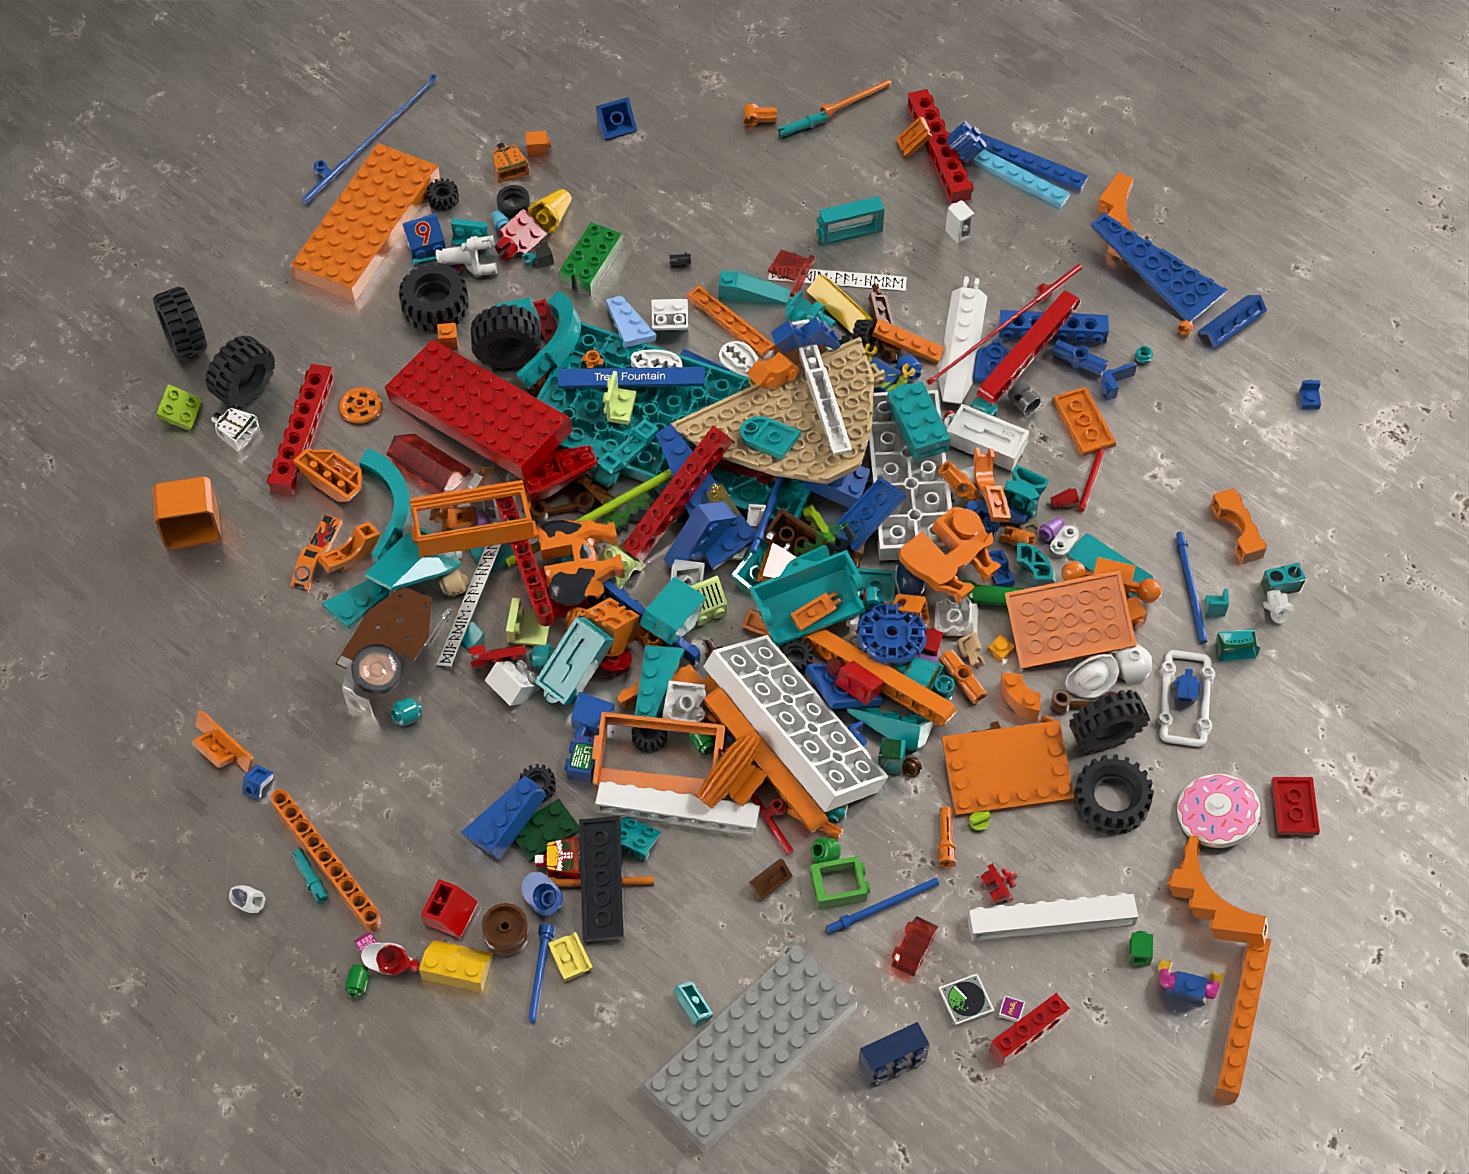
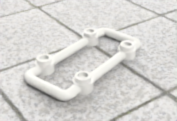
[1156,650,1216,747]

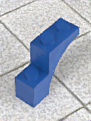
[771,317,840,354]

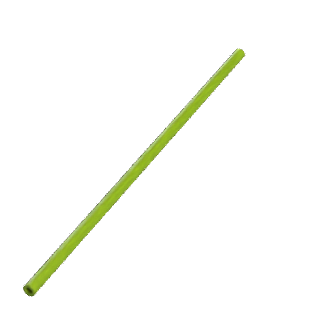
[505,469,673,567]

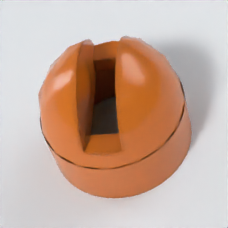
[1177,320,1193,336]

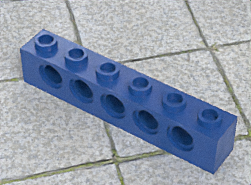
[999,310,1109,343]

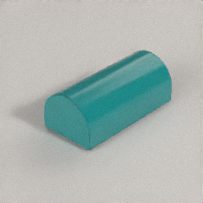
[673,981,714,1027]

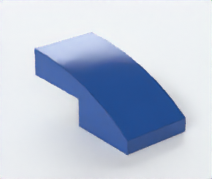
[988,549,1015,587]

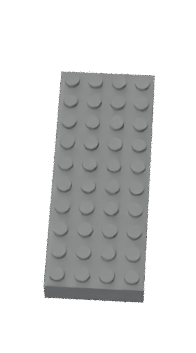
[644,944,857,1154]

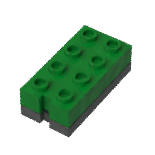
[559,222,623,297]

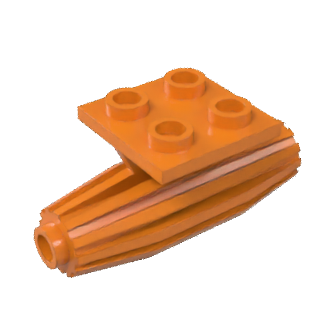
[696,731,768,809]

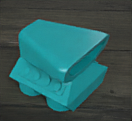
[1004,465,1049,520]

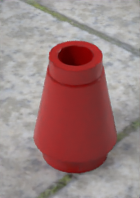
[1050,488,1079,508]

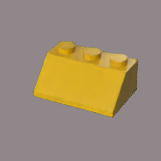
[419,940,494,993]

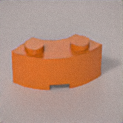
[746,352,801,389]
[1000,672,1041,722]

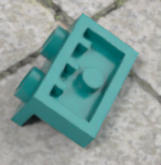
[451,218,489,246]

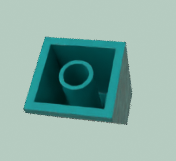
[639,577,706,645]

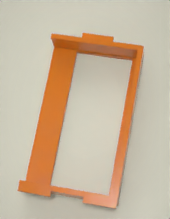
[410,480,538,557]
[592,712,726,796]

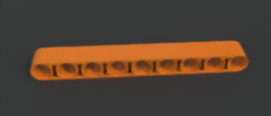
[802,628,957,727]
[703,687,829,833]
[271,789,382,932]

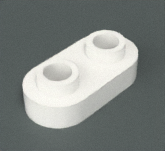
[1050,525,1079,559]

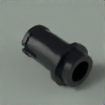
[669,252,691,266]

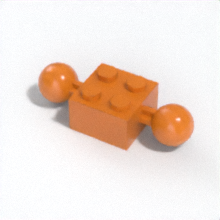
[1061,557,1162,603]

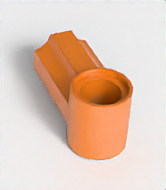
[743,103,777,127]

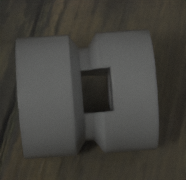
[1007,381,1042,415]

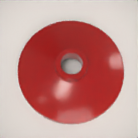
[599,649,632,671]

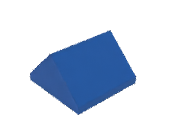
[596,97,637,139]

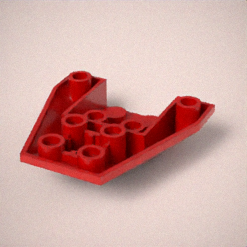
[523,445,598,503]

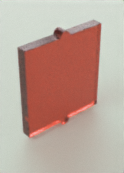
[768,249,807,281]

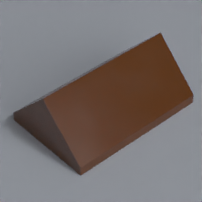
[763,508,829,557]

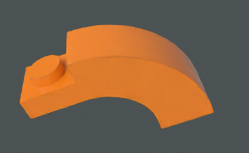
[318,522,380,572]

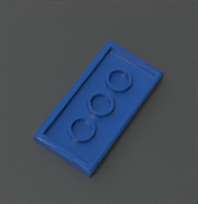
[830,476,907,552]

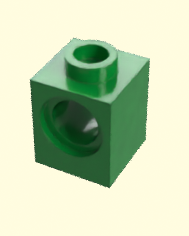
[1129,931,1153,966]

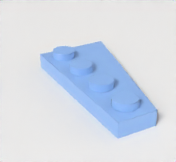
[606,296,657,348]

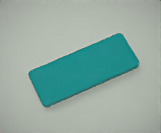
[1068,533,1153,598]

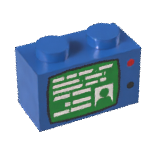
[564,735,596,783]

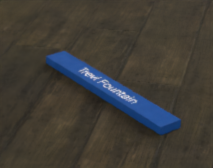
[558,367,705,388]

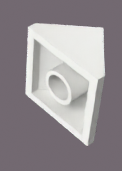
[671,559,704,586]

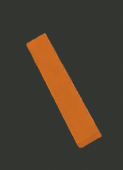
[686,285,775,359]

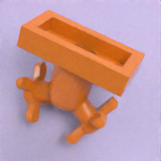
[429,505,476,532]

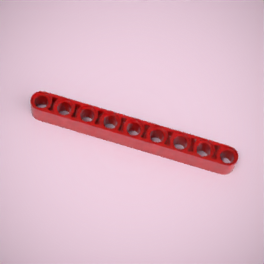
[976,290,1081,405]
[495,482,555,627]

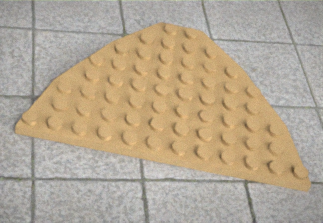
[671,337,874,484]

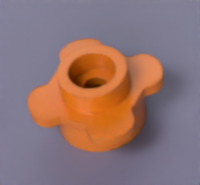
[582,350,603,369]

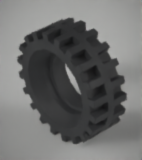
[1069,690,1150,753]
[1074,754,1154,835]

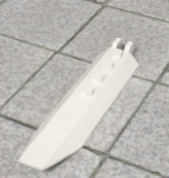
[938,276,987,404]

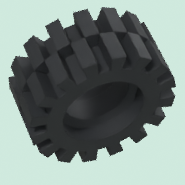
[427,178,459,211]
[852,319,877,352]
[779,639,813,675]
[631,716,668,753]
[519,764,556,803]

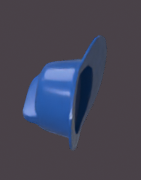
[521,872,563,916]

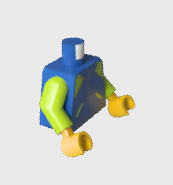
[865,344,915,393]

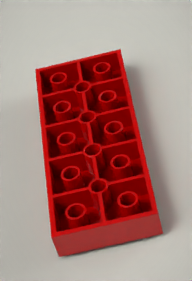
[384,339,573,480]

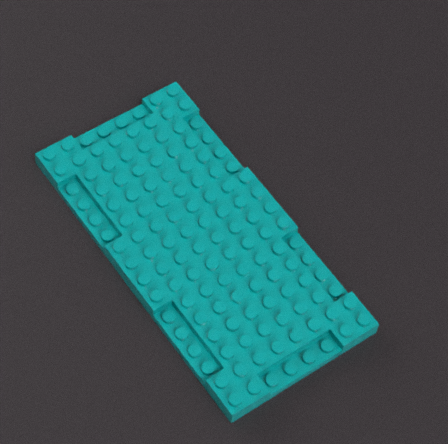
[537,322,812,525]

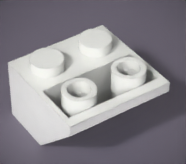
[652,299,688,331]
[485,660,542,706]

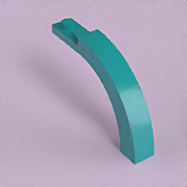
[516,291,581,389]
[359,448,411,564]

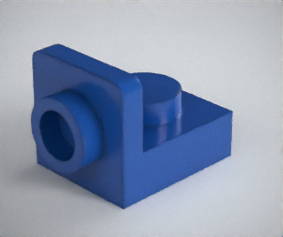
[1299,380,1321,409]
[847,721,867,750]
[242,765,274,800]

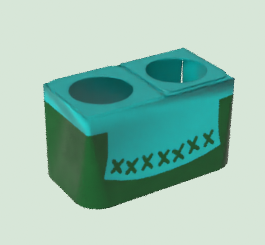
[1261,562,1306,597]
[1215,629,1260,661]
[878,738,905,776]

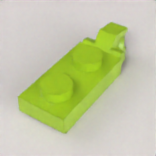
[803,504,836,550]

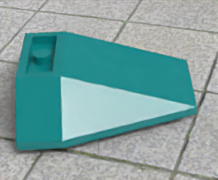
[365,527,461,591]

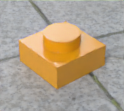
[987,635,1015,662]

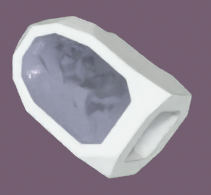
[229,885,266,913]

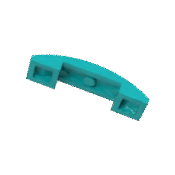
[597,419,659,474]

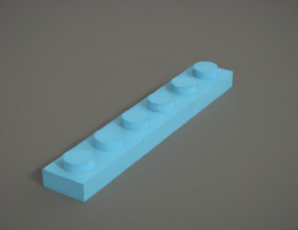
[972,149,1070,208]

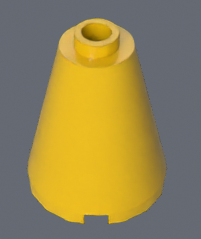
[528,189,571,233]

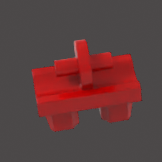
[980,863,1018,903]

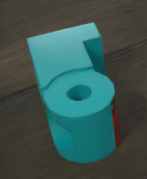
[860,587,881,619]

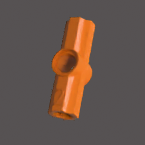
[938,461,985,503]
[939,650,987,704]

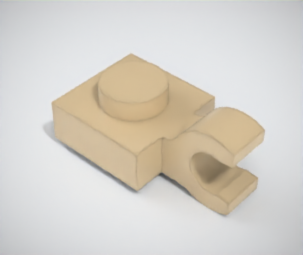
[957,631,985,668]

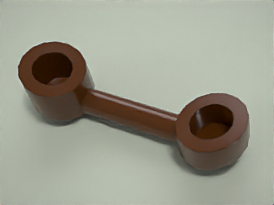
[530,492,595,522]
[1051,690,1116,713]

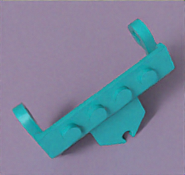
[749,550,865,646]

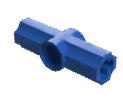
[1052,340,1108,375]

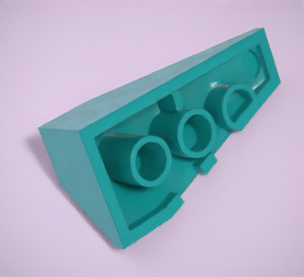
[718,269,791,305]
[847,706,934,751]

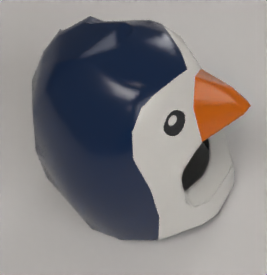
[895,563,927,596]

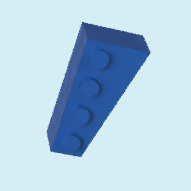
[664,501,737,570]
[461,776,547,860]

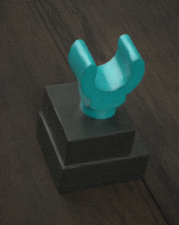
[522,241,554,267]

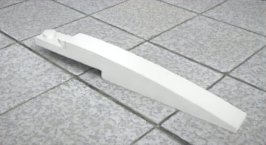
[792,319,852,456]

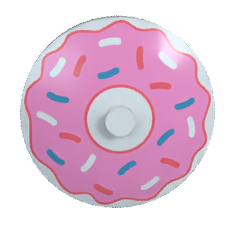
[1177,774,1260,848]

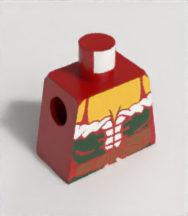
[535,837,581,879]

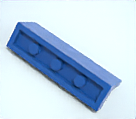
[1198,295,1267,347]

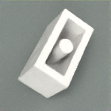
[945,200,974,244]

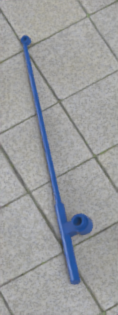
[302,74,437,204]

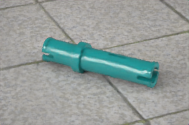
[777,111,828,138]
[291,848,329,904]

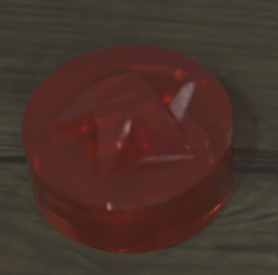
[825,658,846,676]

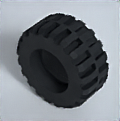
[399,263,469,332]
[153,286,207,360]
[470,304,541,369]
[205,336,275,408]

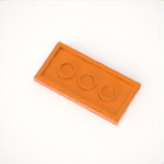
[1052,387,1116,457]

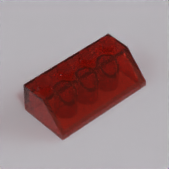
[386,433,471,492]

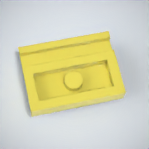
[548,932,593,982]

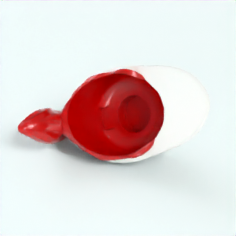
[361,942,419,975]

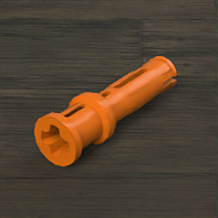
[937,807,956,868]

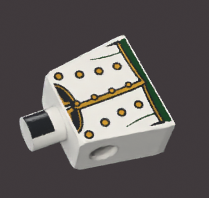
[212,408,259,452]

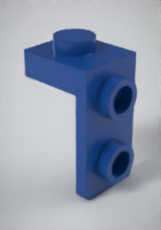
[1101,362,1137,400]

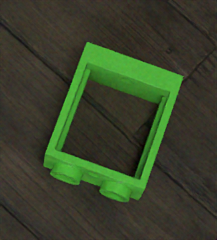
[810,856,870,910]

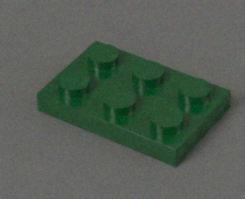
[514,798,580,863]

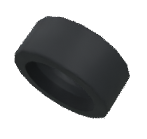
[497,185,530,218]

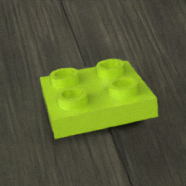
[155,384,202,431]

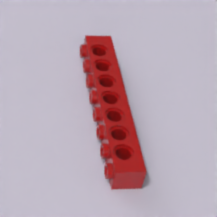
[907,89,974,204]
[267,364,335,496]
[621,425,733,562]

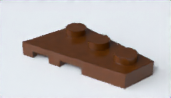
[575,472,615,505]

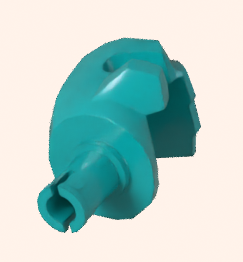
[784,291,836,330]

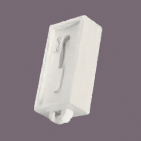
[944,404,1030,471]

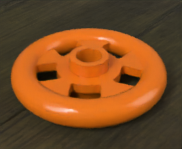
[338,387,382,424]

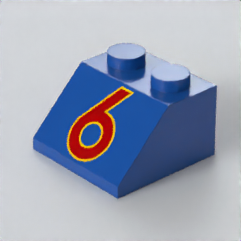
[402,213,446,261]

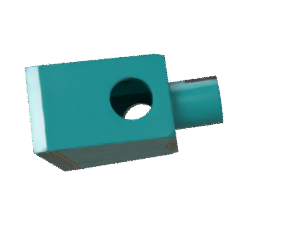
[895,657,944,692]

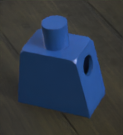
[571,691,615,737]

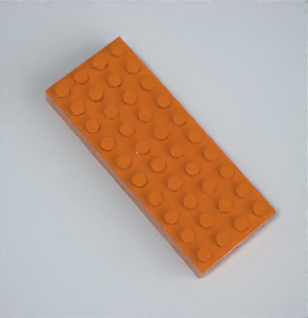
[290,143,440,302]

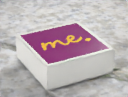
[998,995,1025,1022]

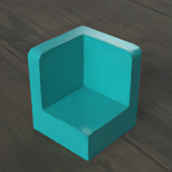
[1205,589,1229,616]

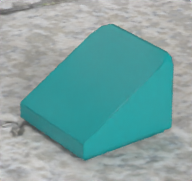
[461,622,485,650]

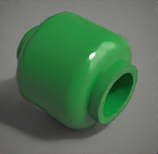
[811,837,841,863]

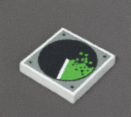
[938,973,994,1027]

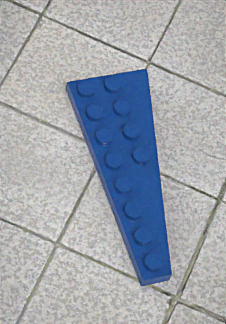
[1091,213,1228,322]
[656,424,755,571]

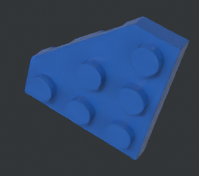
[805,663,883,709]

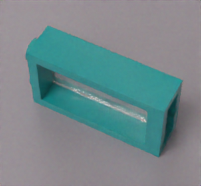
[816,196,885,245]

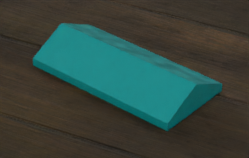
[731,541,770,595]

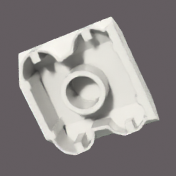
[934,597,979,636]
[662,681,706,722]

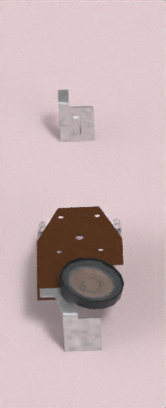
[335,473,496,717]

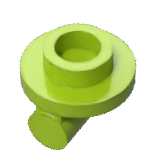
[969,811,991,831]

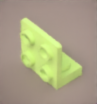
[603,371,637,425]
[598,543,646,589]
[506,598,550,646]

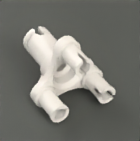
[436,235,497,278]

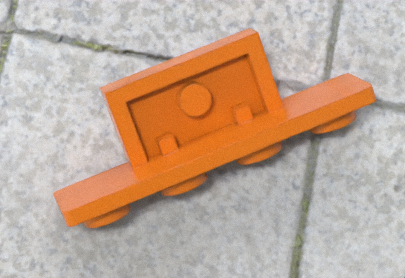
[193,710,254,773]

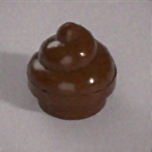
[902,757,922,777]

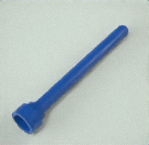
[528,924,555,1023]

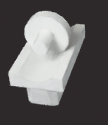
[1263,590,1294,623]

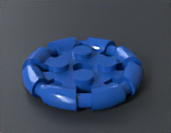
[857,603,927,665]

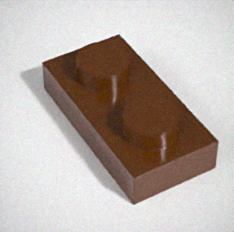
[749,859,793,900]

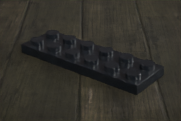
[579,816,625,942]

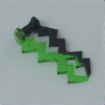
[603,488,660,534]
[794,521,857,557]

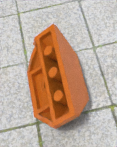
[293,448,362,502]

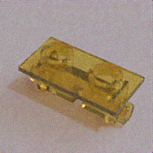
[706,483,741,517]

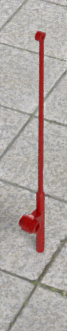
[926,264,1083,385]
[674,671,794,855]

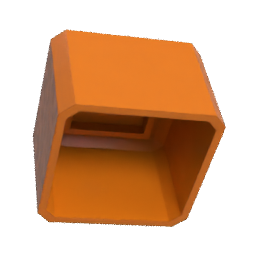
[152,476,222,549]

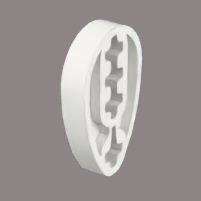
[719,341,758,378]
[631,349,682,368]

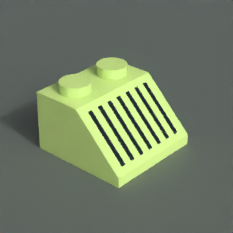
[690,576,727,626]

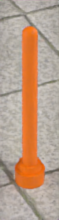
[820,80,891,118]

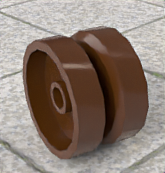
[481,903,530,957]

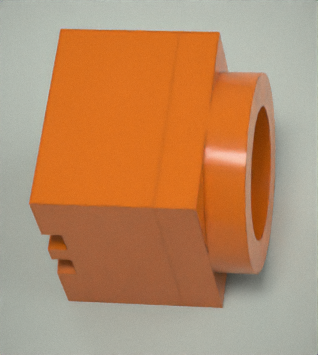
[584,598,640,656]

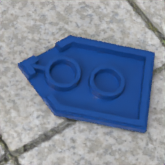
[973,338,1010,383]

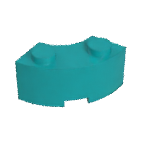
[1016,543,1057,586]

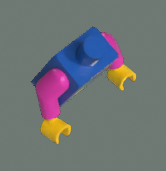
[1157,957,1223,1004]

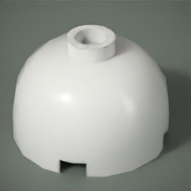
[1114,645,1152,684]

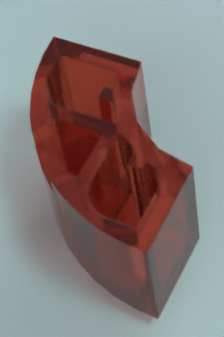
[891,916,939,977]

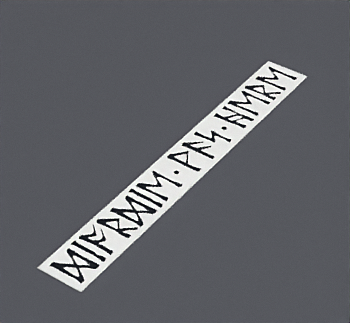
[768,266,907,291]
[436,544,501,666]

